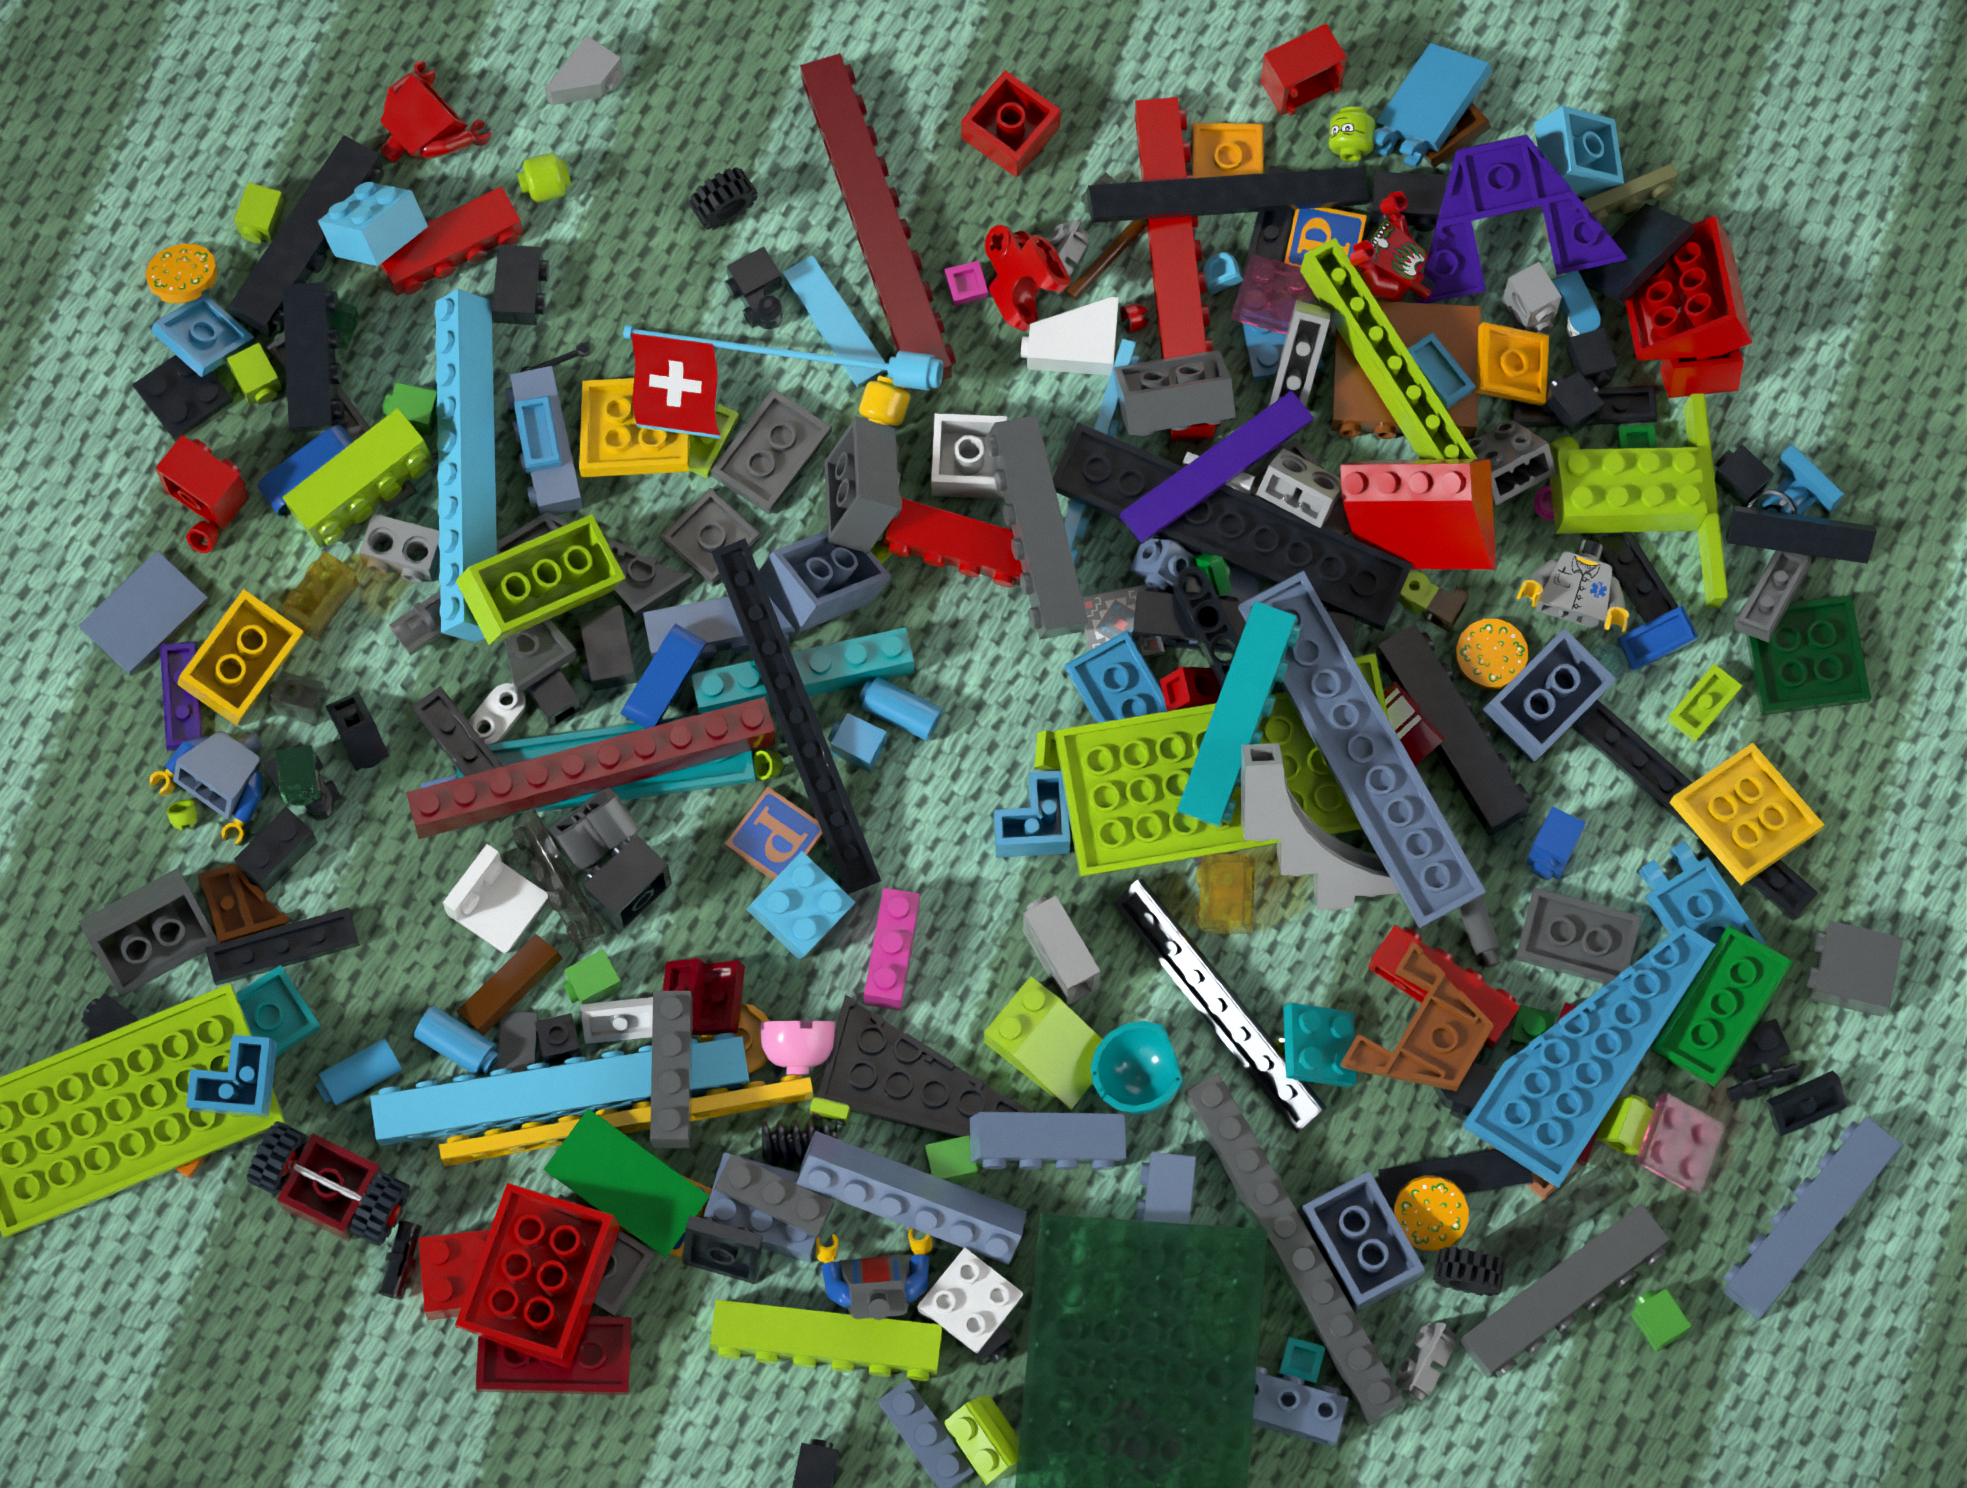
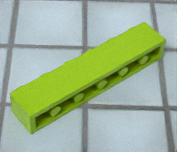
[710,1299,943,1381]

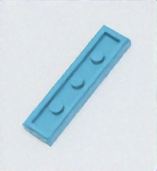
[782,255,887,389]

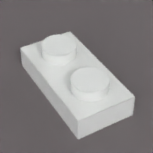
[581,997,653,1044]

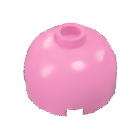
[760,1021,835,1075]

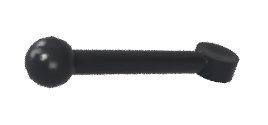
[520,343,590,372]

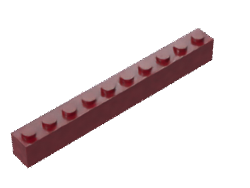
[800,53,956,390]
[406,697,775,839]

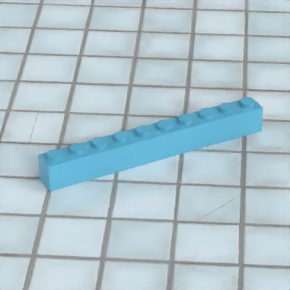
[435,289,497,643]
[370,1033,750,1146]

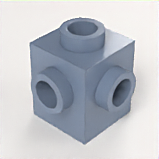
[1129,538,1195,590]

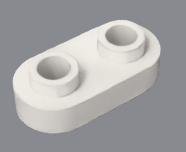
[468,683,526,744]

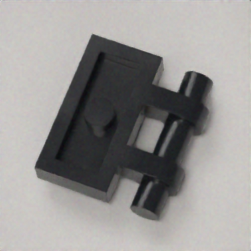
[1722,1018,1801,1102]

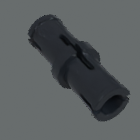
[378,1220,422,1300]

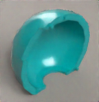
[1091,1021,1184,1115]

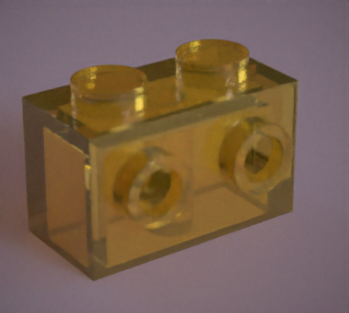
[281,551,359,641]
[1195,854,1255,934]

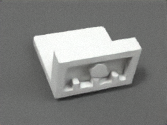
[443,844,549,954]
[917,1247,1023,1353]

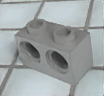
[1502,262,1562,334]
[1257,448,1342,528]
[359,513,440,584]

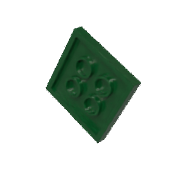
[1746,595,1871,716]

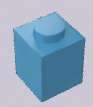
[828,713,887,773]

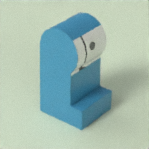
[1552,271,1601,337]

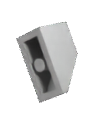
[545,36,624,105]

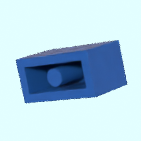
[1526,806,1586,880]

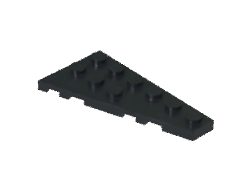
[817,994,1033,1138]

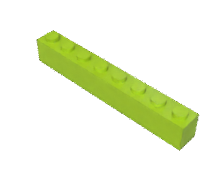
[1300,238,1477,460]

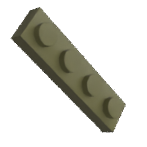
[1542,163,1678,242]

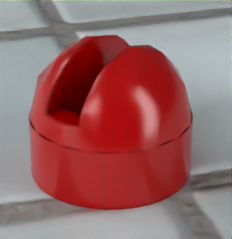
[1120,304,1149,334]
[186,521,219,553]

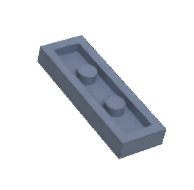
[877,1379,974,1488]

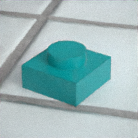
[1279,1337,1325,1386]

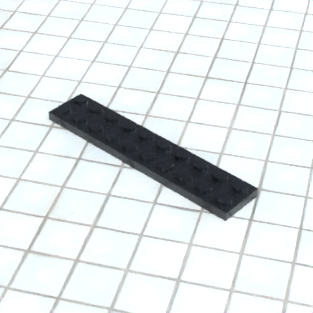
[1053,422,1413,632]

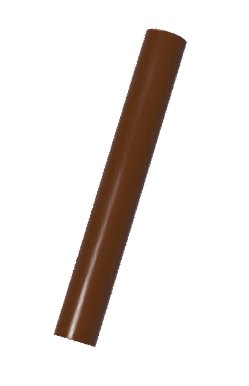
[1066,220,1146,301]

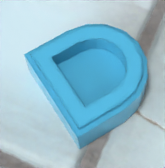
[1203,252,1244,295]

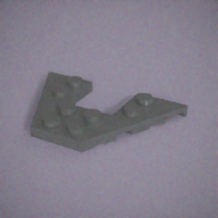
[497,512,692,694]

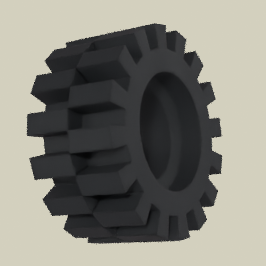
[689,167,758,230]
[1433,1247,1506,1296]

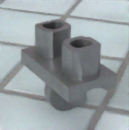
[389,591,443,656]

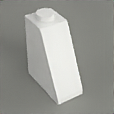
[1021,297,1119,376]

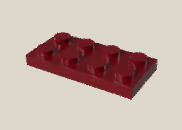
[475,1316,632,1395]

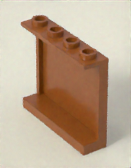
[1331,301,1480,441]

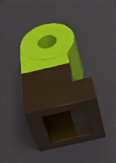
[1398,571,1469,632]

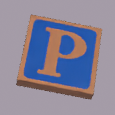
[724,787,823,880]

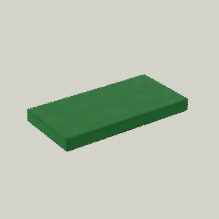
[1651,925,1794,1088]
[543,1108,710,1258]

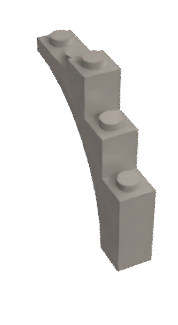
[1241,743,1400,911]

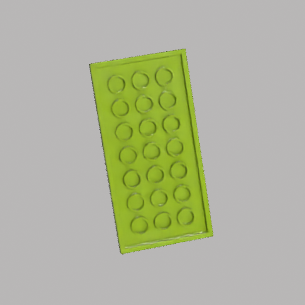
[1054,692,1363,877]
[0,983,286,1238]

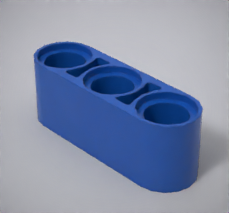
[257,425,354,516]
[620,623,707,729]

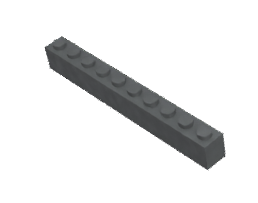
[1184,1073,1404,1426]

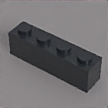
[282,282,344,433]

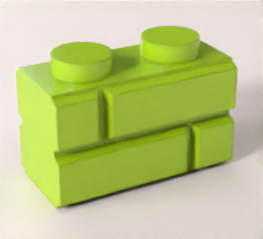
[944,1394,1032,1486]

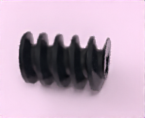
[762,1119,838,1168]

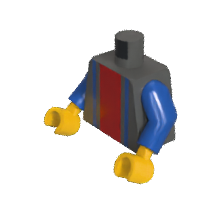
[816,1228,933,1320]

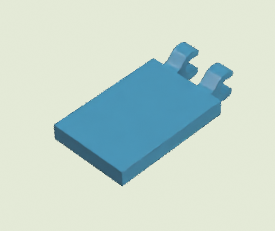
[1373,42,1492,168]
[1638,841,1768,974]

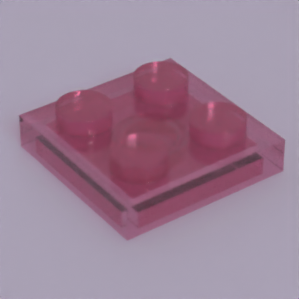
[1231,254,1315,335]
[1635,1093,1726,1194]

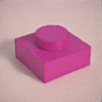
[944,260,988,306]

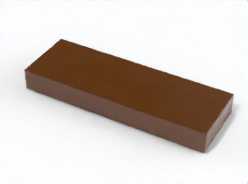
[456,934,563,1036]

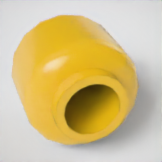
[859,376,910,426]

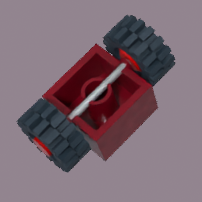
[247,1121,410,1246]

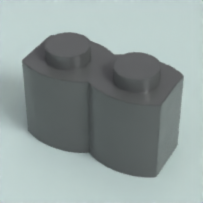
[549,787,639,871]

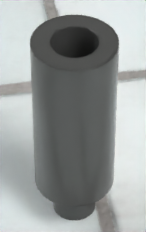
[1458,896,1501,968]

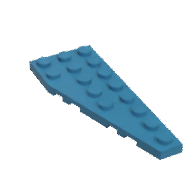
[1463,925,1716,1188]

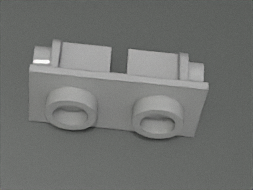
[1045,220,1089,295]
[1395,1322,1457,1402]

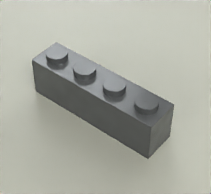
[650,991,693,1148]

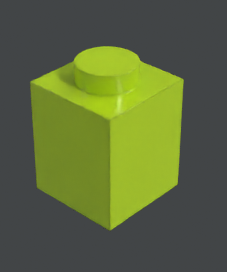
[234,182,286,243]
[227,343,282,405]
[1596,1094,1661,1155]

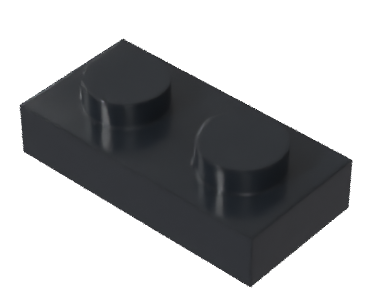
[1766,1070,1847,1137]

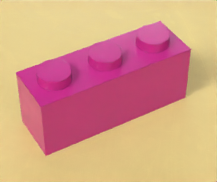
[864,888,920,1011]

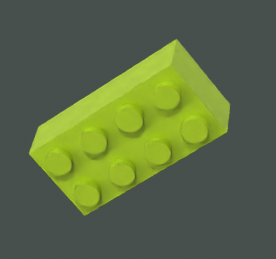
[282,408,434,548]
[1549,447,1708,534]
[455,514,626,645]

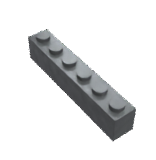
[986,415,1088,640]
[1460,1203,1670,1379]

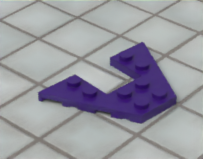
[1415,134,1627,304]

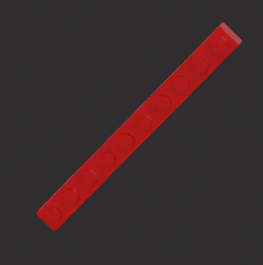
[1134,97,1221,442]

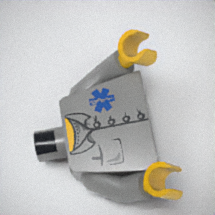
[1516,540,1629,632]

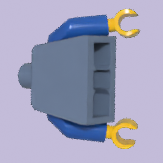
[150,731,263,846]

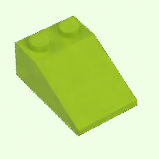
[984,976,1103,1111]

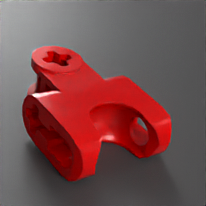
[985,225,1071,331]

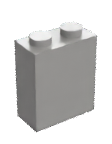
[1023,896,1100,1006]

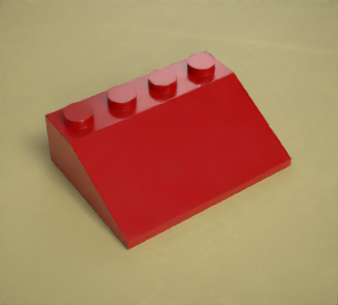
[1625,215,1753,360]
[1340,459,1496,569]
[455,1183,621,1369]

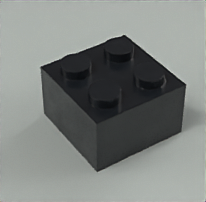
[583,835,672,934]

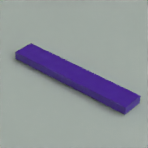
[1120,390,1314,544]

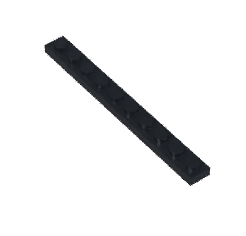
[711,538,882,895]

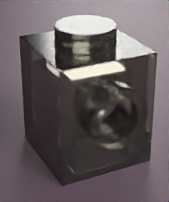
[267,671,327,726]

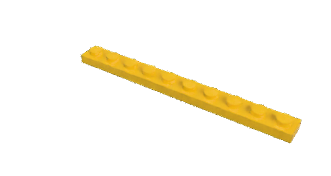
[439,1074,814,1167]

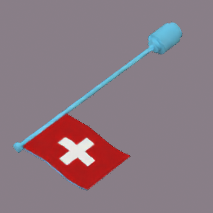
[623,324,943,439]

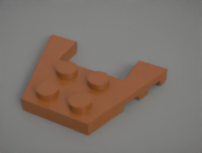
[1341,941,1494,1091]

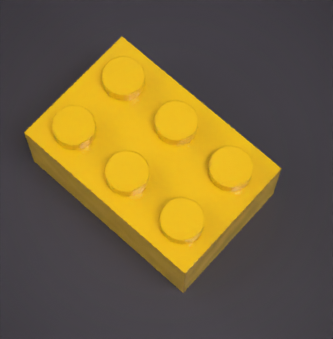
[177,589,304,727]

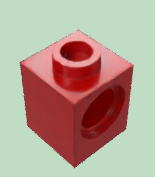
[1160,666,1221,711]

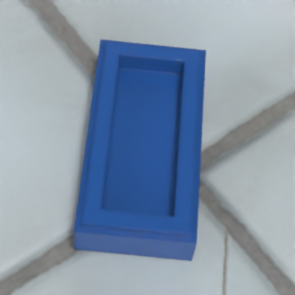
[1617,605,1699,671]

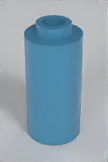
[859,677,944,741]
[414,1006,499,1076]
[315,1038,402,1106]

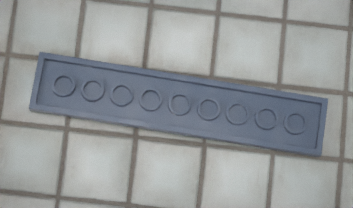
[1238,571,1486,929]

